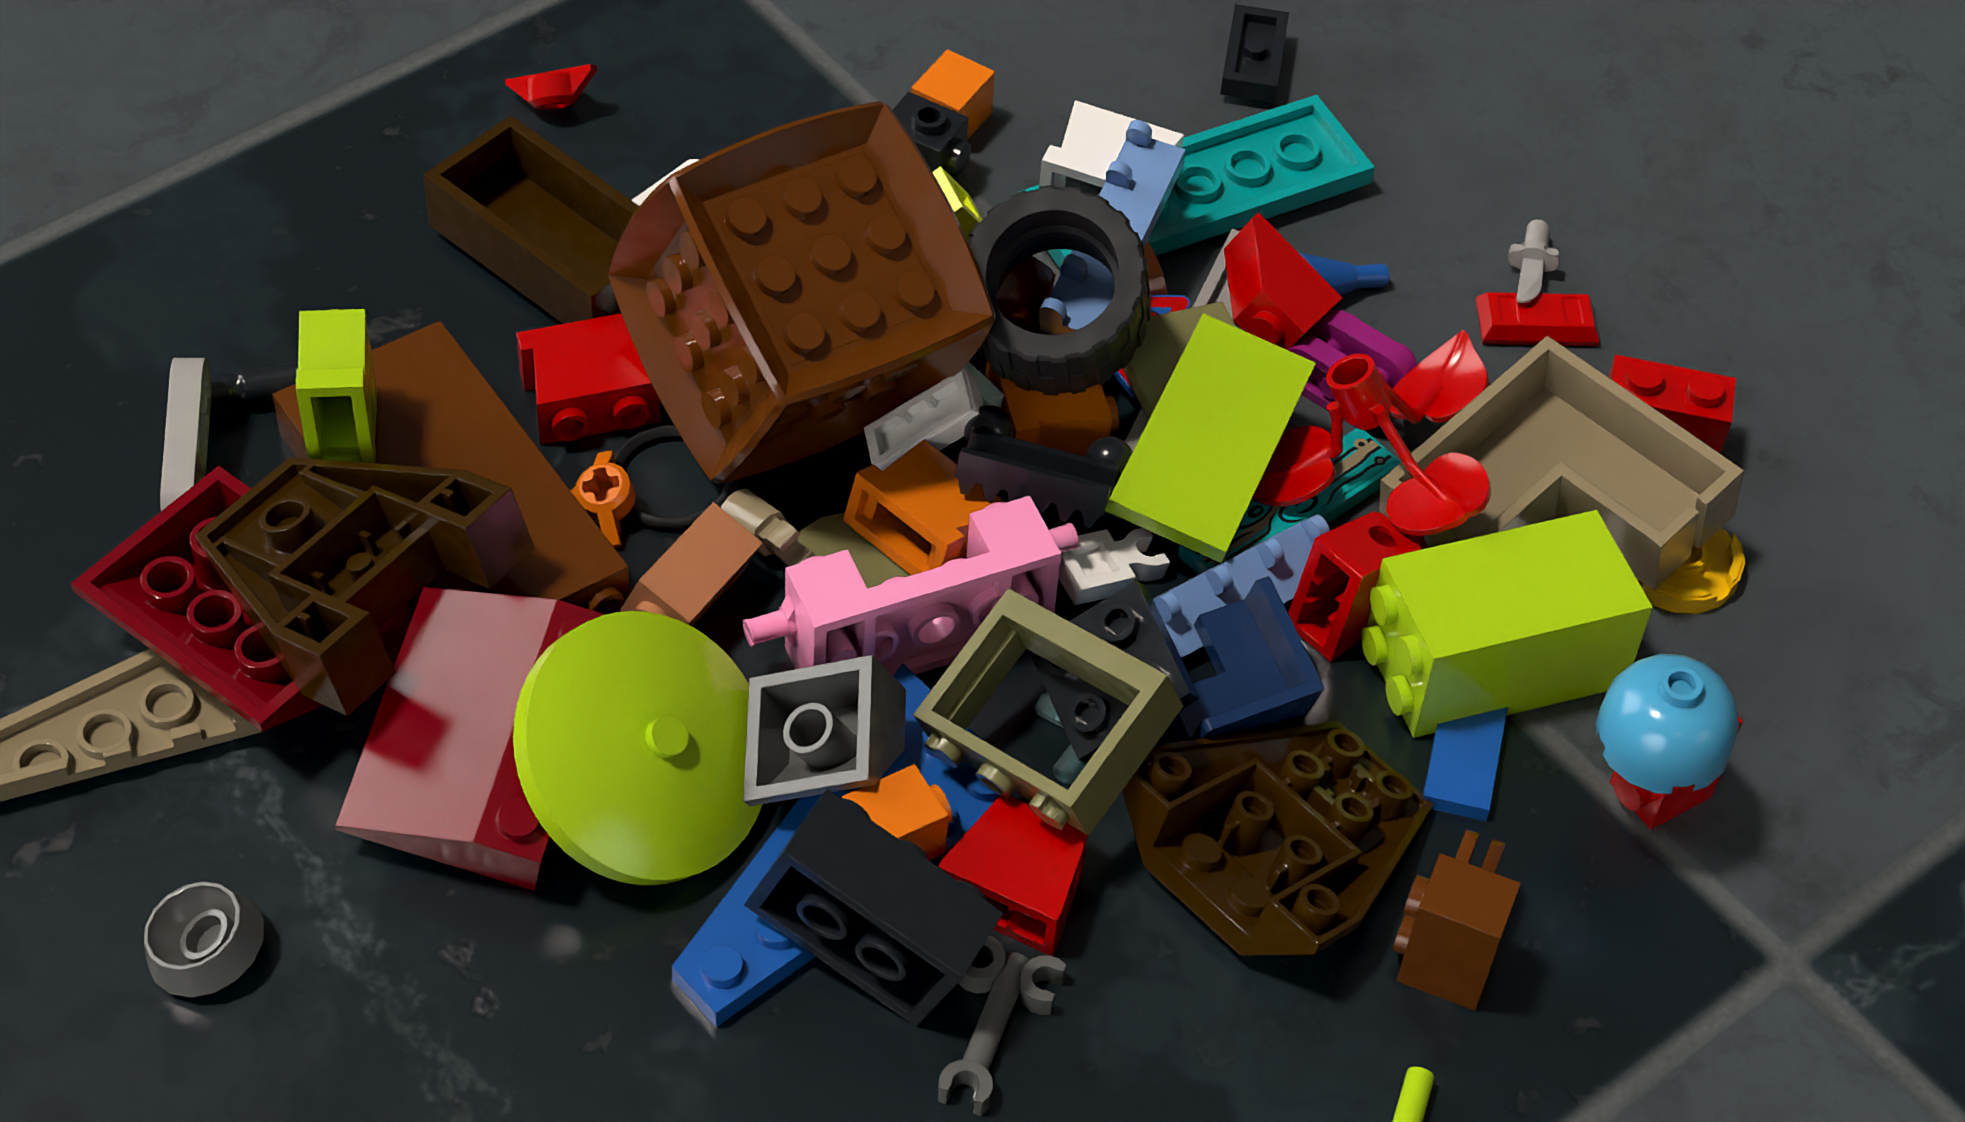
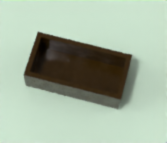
[423,115,639,324]

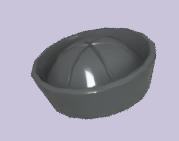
[144,881,264,998]

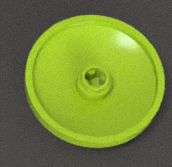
[513,611,763,885]

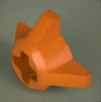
[571,451,636,548]

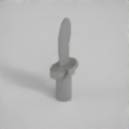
[1508,220,1560,303]

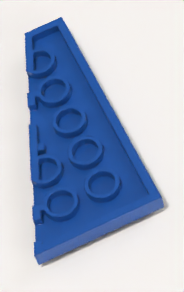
[672,663,1030,1027]

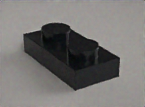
[1220,4,1289,103]

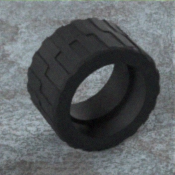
[968,185,1151,396]

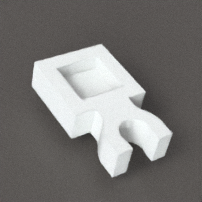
[1059,528,1170,606]

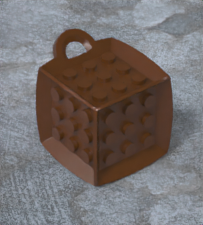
[608,101,996,484]

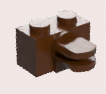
[1392,829,1521,1011]

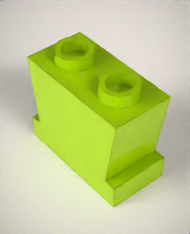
[296,309,378,463]

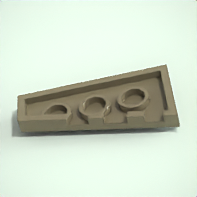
[0,649,262,802]

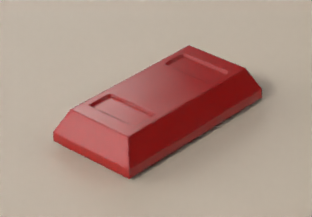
[1475,292,1600,346]

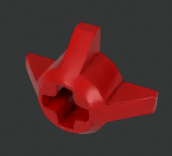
[505,64,597,110]

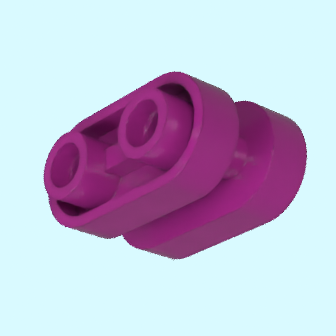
[1287,309,1418,427]

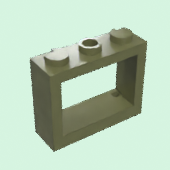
[913,588,1183,836]

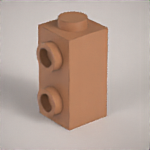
[620,502,762,627]

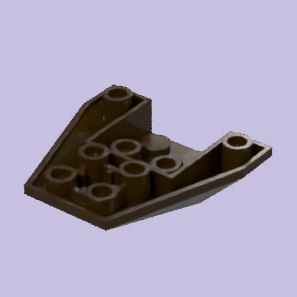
[1122,721,1434,955]

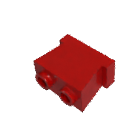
[516,313,661,445]

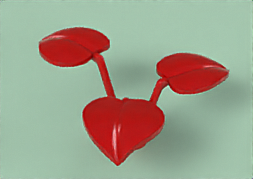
[1252,330,1491,536]

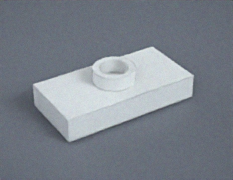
[864,368,983,471]

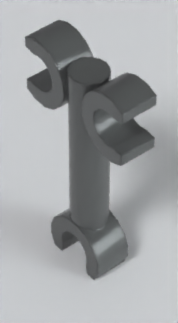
[938,936,1066,1116]

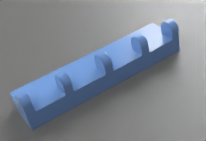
[1039,120,1185,335]
[1153,515,1330,658]

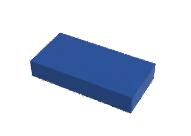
[1423,707,1508,822]

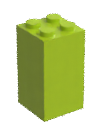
[1361,510,1653,738]

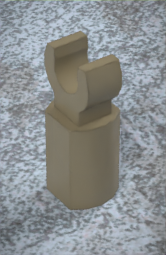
[721,488,815,567]

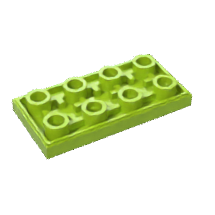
[1106,313,1316,563]

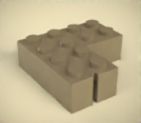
[1379,336,1744,590]

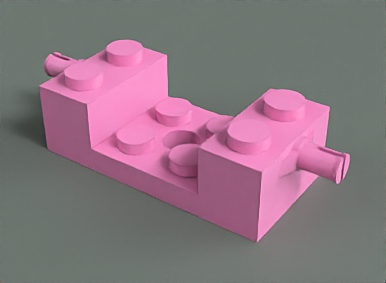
[743,496,1079,675]

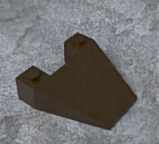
[194,457,535,716]

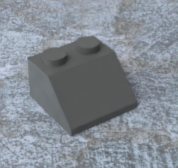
[743,655,906,807]

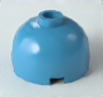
[1595,654,1739,794]

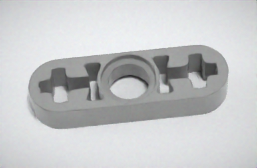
[160,358,212,511]

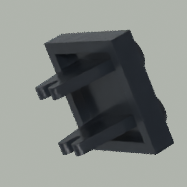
[1028,580,1200,764]

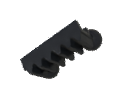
[955,404,1133,528]

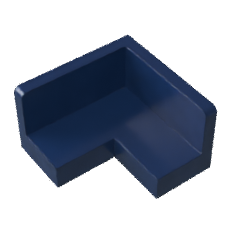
[1172,576,1325,741]

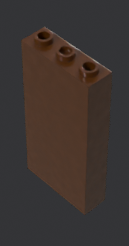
[272,321,630,620]

